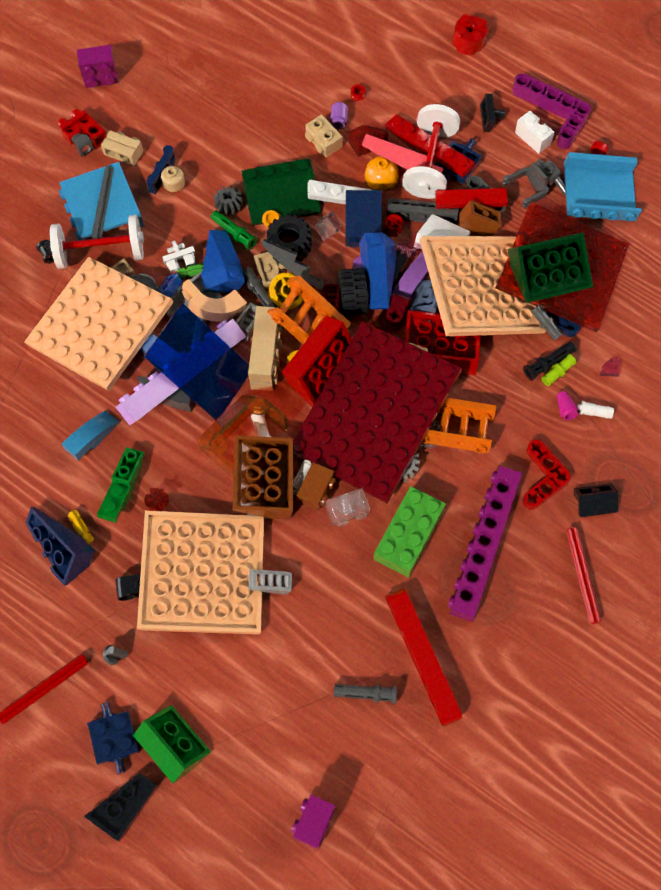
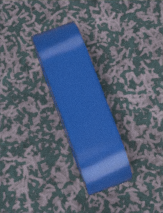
[158,273,182,298]

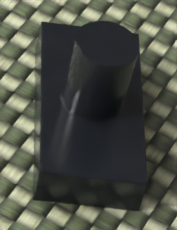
[480,93,505,133]

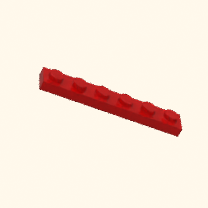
[385,114,475,178]

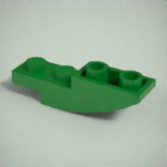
[97,447,144,523]

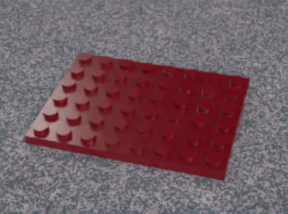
[293,321,462,504]

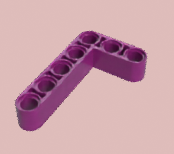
[512,74,591,150]

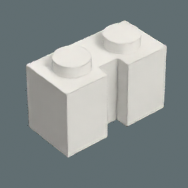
[515,111,554,154]

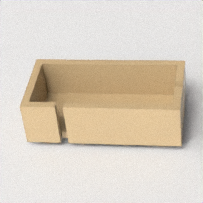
[248,306,284,391]

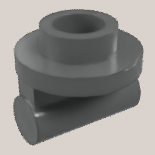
[103,645,128,666]

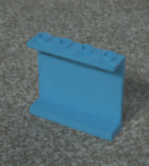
[564,152,642,222]
[59,162,144,241]

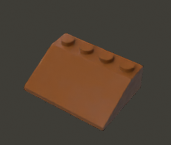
[233,435,293,519]

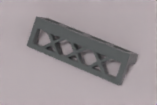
[386,198,458,225]

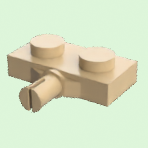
[254,252,286,289]

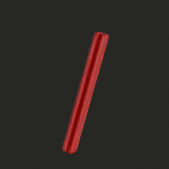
[567,527,601,624]
[0,655,88,724]

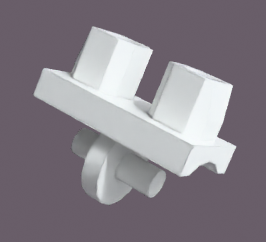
[162,240,195,273]

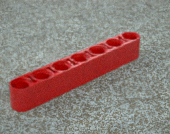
[385,588,463,727]

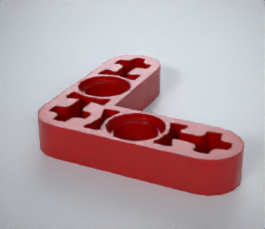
[522,440,571,510]

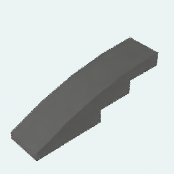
[262,238,325,290]

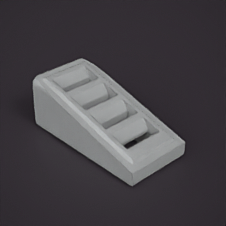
[235,302,258,341]
[248,569,292,595]

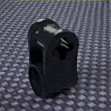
[115,574,141,601]

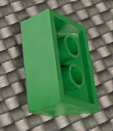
[133,705,211,784]

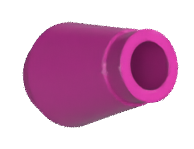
[556,391,578,420]

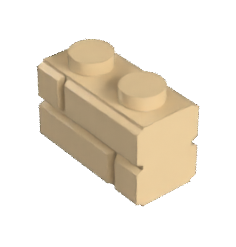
[101,131,143,166]

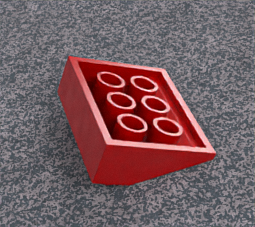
[405,310,480,375]
[282,316,352,407]

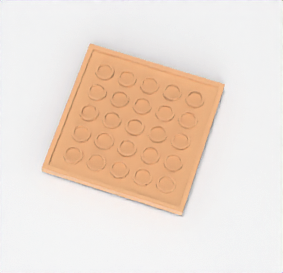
[420,236,546,336]
[24,257,173,391]
[137,511,264,635]

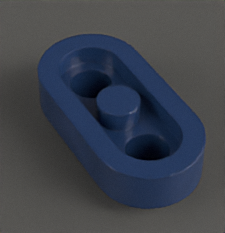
[547,310,581,337]

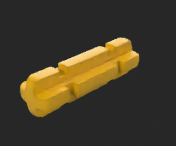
[67,510,94,545]

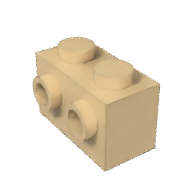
[305,114,343,158]

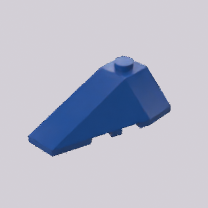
[201,230,245,293]
[359,233,397,310]

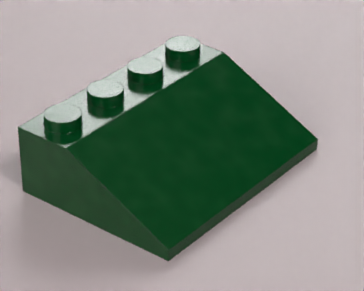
[241,158,321,226]
[508,232,593,303]

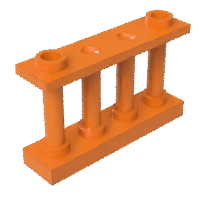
[267,275,351,344]
[421,398,496,454]

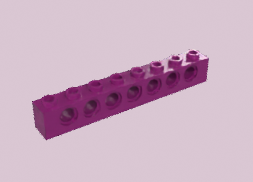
[448,466,522,622]

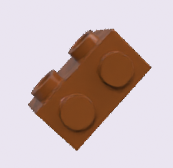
[459,200,502,236]
[296,462,336,511]

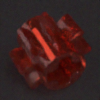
[144,488,169,511]

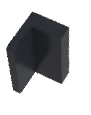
[574,483,618,517]

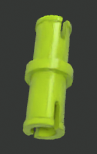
[541,354,577,387]

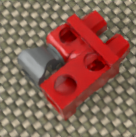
[58,109,107,157]

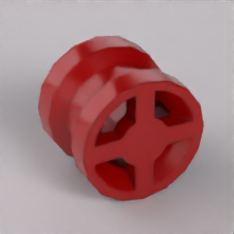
[385,214,403,237]

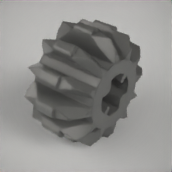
[214,185,244,216]

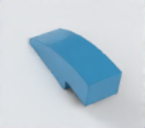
[62,411,119,461]

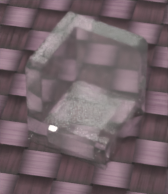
[313,211,342,241]

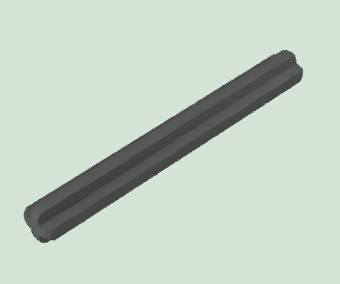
[91,166,114,239]

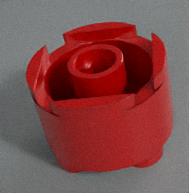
[452,14,488,55]

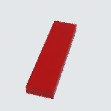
[435,188,508,209]

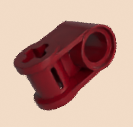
[386,293,411,330]

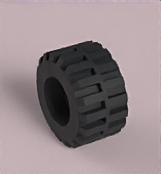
[266,214,312,262]
[338,267,369,316]

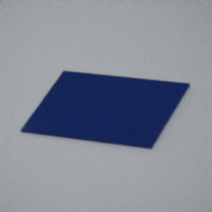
[143,303,249,421]

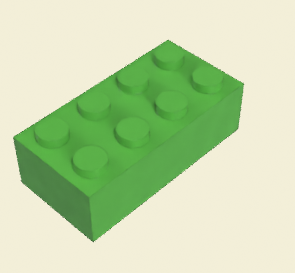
[374,486,446,578]

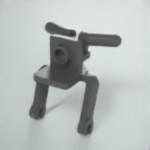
[502,159,566,208]

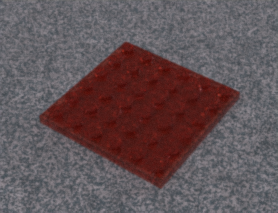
[495,202,629,332]

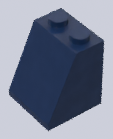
[345,190,382,248]

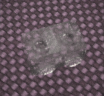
[325,488,371,527]

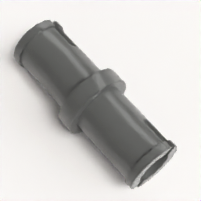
[530,304,563,341]

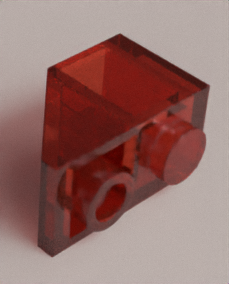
[348,125,388,157]

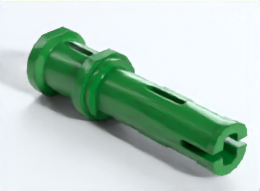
[211,210,258,250]

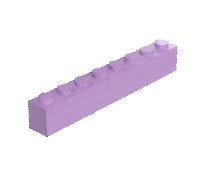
[116,319,246,425]

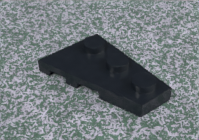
[84,773,158,842]

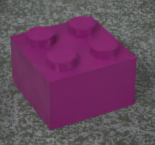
[77,45,119,88]
[291,795,335,850]

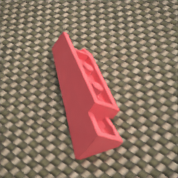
[362,134,443,174]

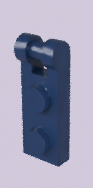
[146,145,176,195]

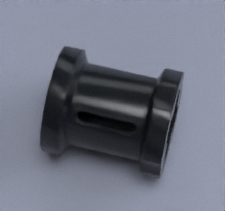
[36,240,54,264]

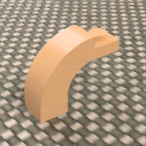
[182,279,247,322]

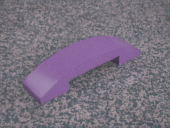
[391,251,429,298]

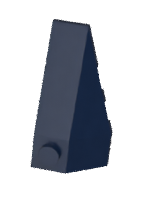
[26,507,95,586]

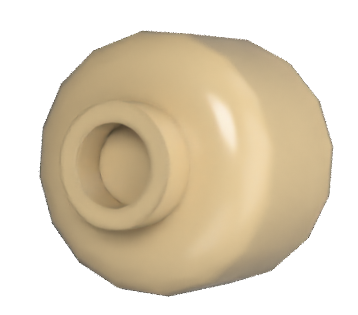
[161,166,185,192]

